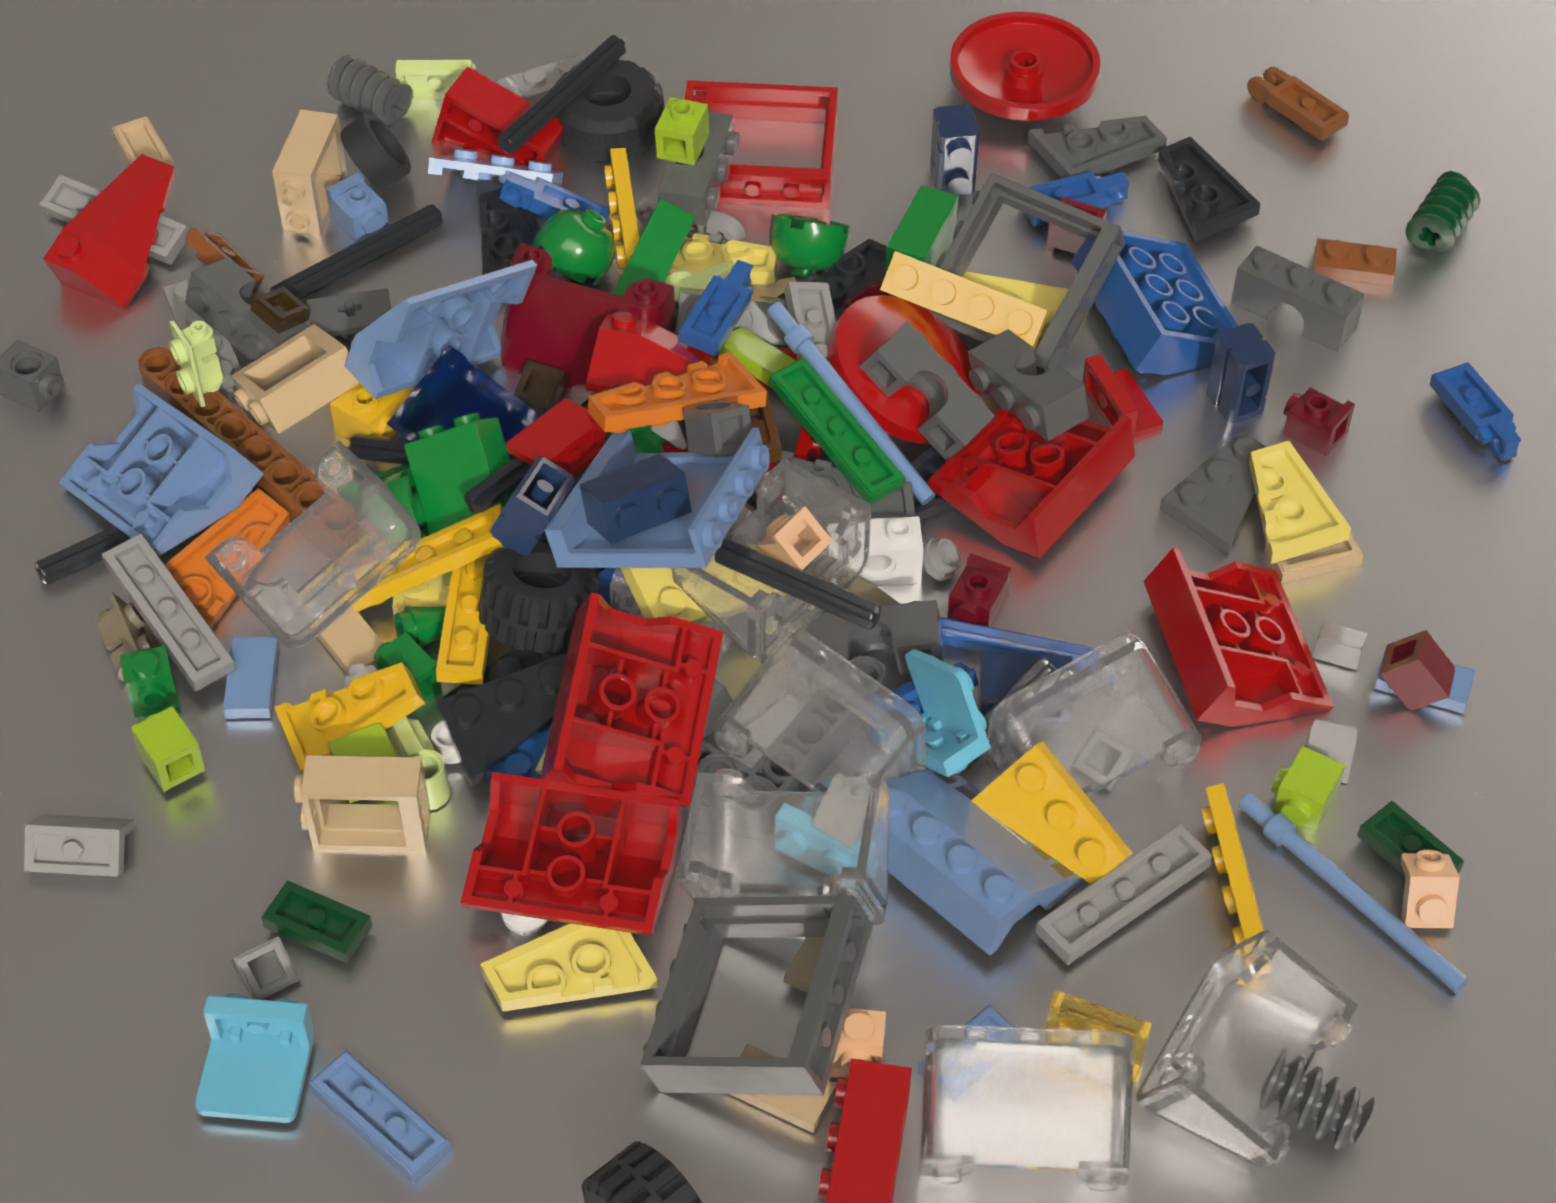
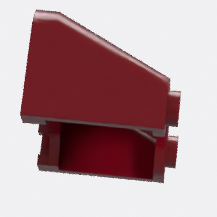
[500,243,676,396]

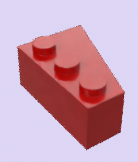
[431,66,564,166]

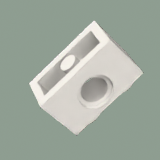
[831,516,924,586]

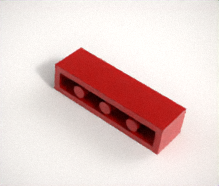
[818,1059,912,1203]

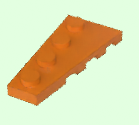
[588,352,767,433]
[164,488,290,630]

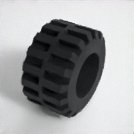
[478,541,598,653]
[582,1141,702,1203]

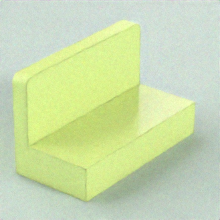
[395,60,476,99]

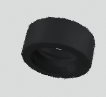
[340,113,411,189]

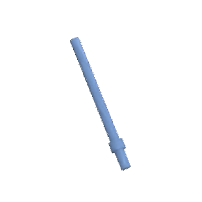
[767,301,935,505]
[1238,792,1469,994]

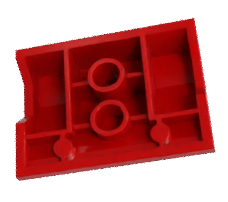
[928,408,1135,558]
[1143,547,1334,727]
[540,592,724,808]
[460,772,684,936]

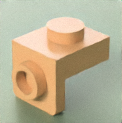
[1401,850,1460,928]

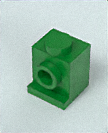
[374,632,443,703]
[120,645,182,724]

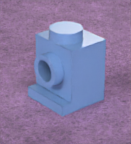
[326,172,389,242]

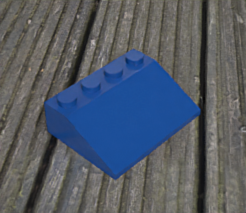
[1071,230,1238,376]

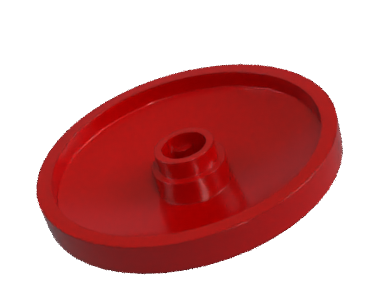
[950,11,1101,121]
[828,295,982,444]

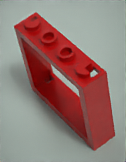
[675,80,838,209]

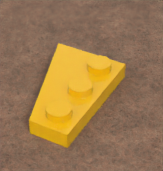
[274,662,426,773]
[971,741,1133,885]

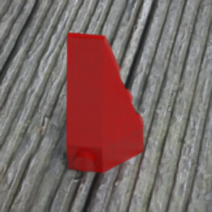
[43,154,176,310]
[585,312,767,393]

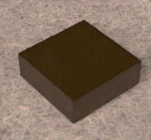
[250,286,311,334]
[513,360,568,411]

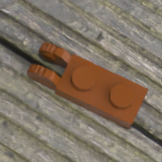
[1246,66,1349,141]

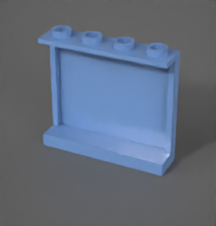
[545,427,770,568]

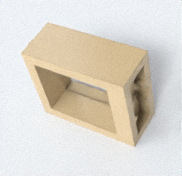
[272,109,347,236]
[230,324,360,434]
[294,755,431,851]

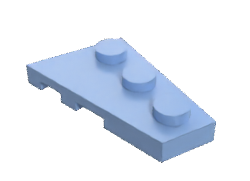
[428,148,563,187]

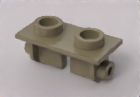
[97,592,158,681]

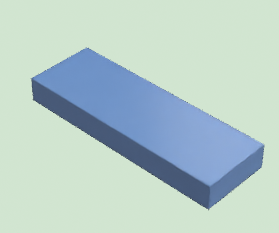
[308,1050,452,1184]

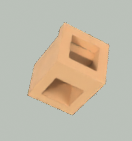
[758,506,833,570]
[830,1008,886,1082]

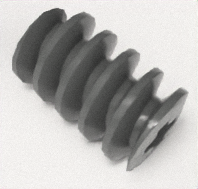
[327,54,413,126]
[1259,1048,1377,1152]

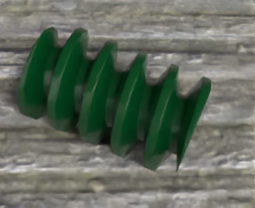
[1405,171,1481,252]

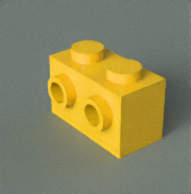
[330,383,427,440]

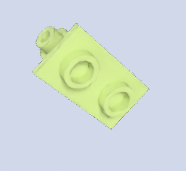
[168,320,223,407]

